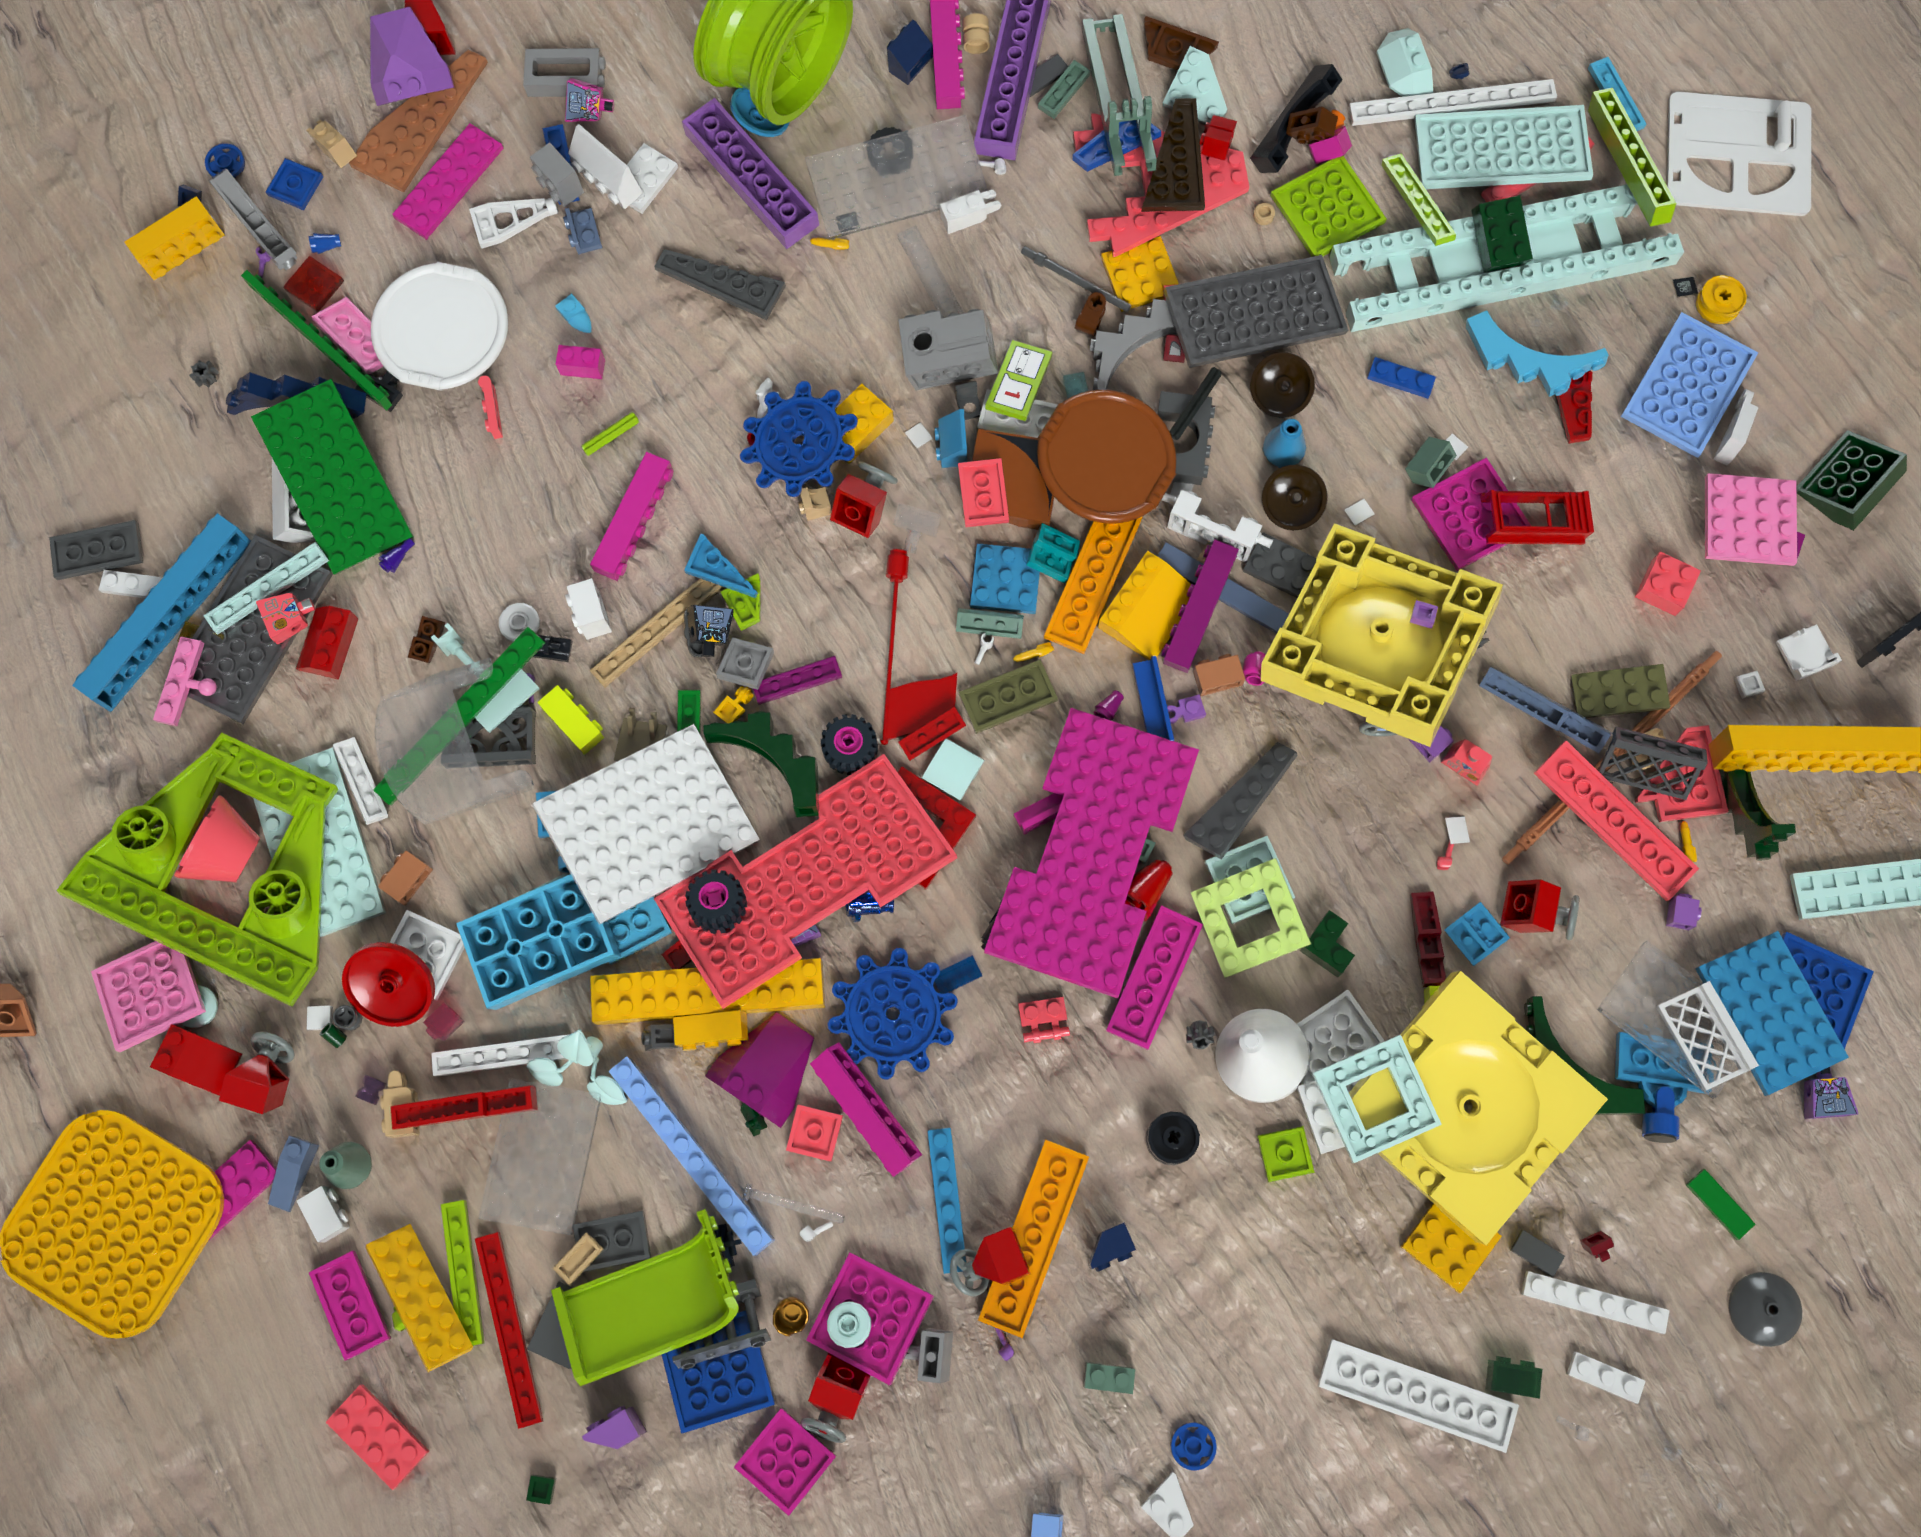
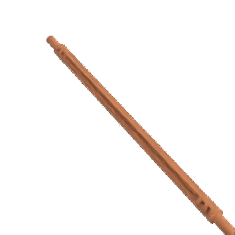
[1502,651,1722,865]

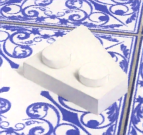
[1141,1471,1194,1537]

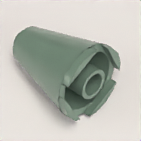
[319,1142,372,1189]

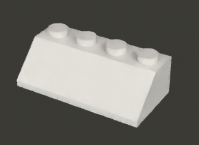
[568,124,643,209]
[272,458,316,543]

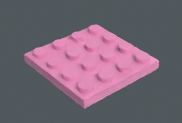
[1705,473,1797,566]
[91,941,206,1053]

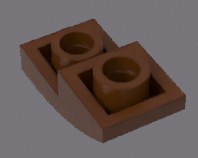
[408,616,445,663]

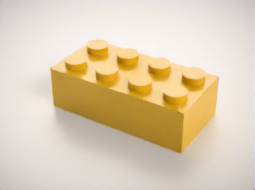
[124,196,225,280]

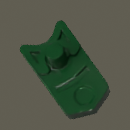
[740,1103,767,1136]

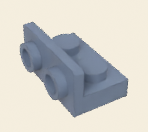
[563,208,602,254]

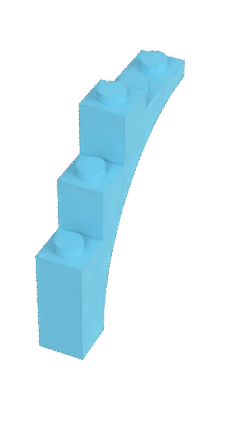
[1466,310,1609,397]

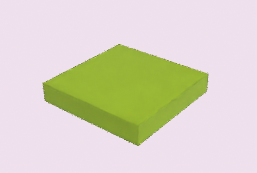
[1257,1126,1315,1182]

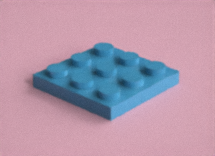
[970,544,1040,614]

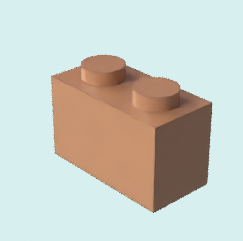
[1193,654,1245,696]
[378,851,433,906]

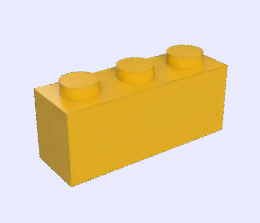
[673,1010,748,1051]

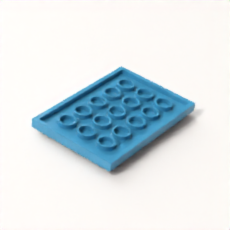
[1695,931,1849,1096]

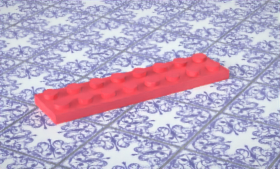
[1534,741,1699,901]

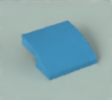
[1444,902,1510,966]

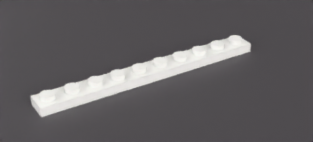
[1348,79,1557,126]

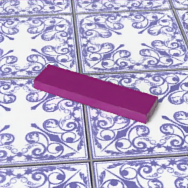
[753,656,842,705]

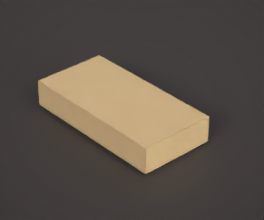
[552,1233,604,1285]

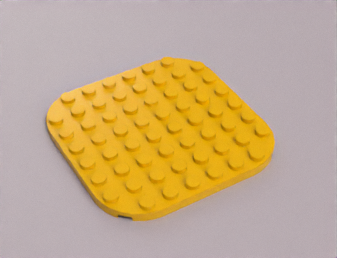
[0,1110,224,1339]

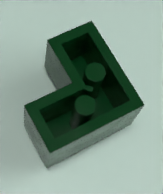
[1300,910,1355,978]

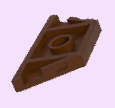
[1144,16,1219,71]

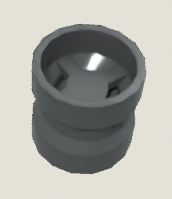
[333,1005,363,1031]

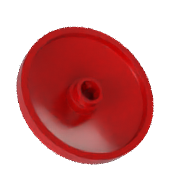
[342,942,435,1027]

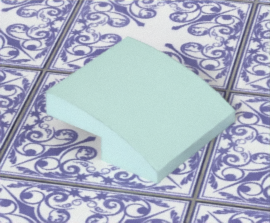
[922,738,985,800]

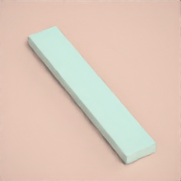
[203,542,329,635]

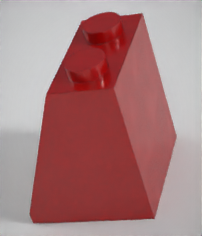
[404,0,456,55]

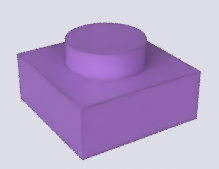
[1410,600,1438,629]

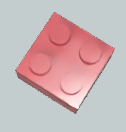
[1635,551,1701,616]

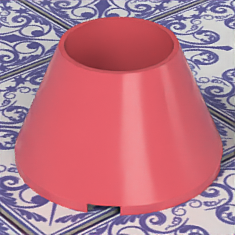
[174,795,260,882]

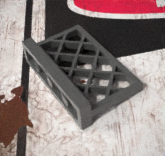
[1598,727,1708,800]

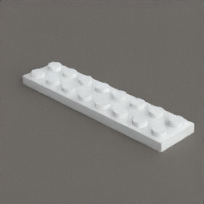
[1318,1339,1519,1453]

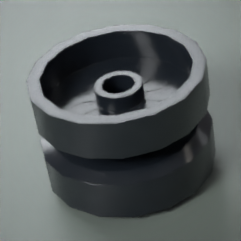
[1146,1111,1200,1165]

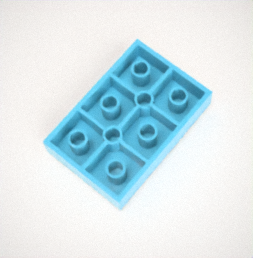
[456,874,621,1010]

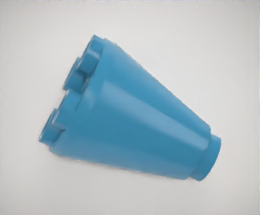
[1262,419,1306,468]

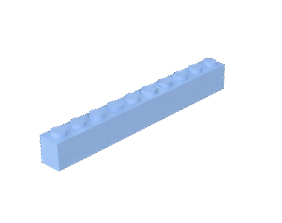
[609,1056,775,1256]

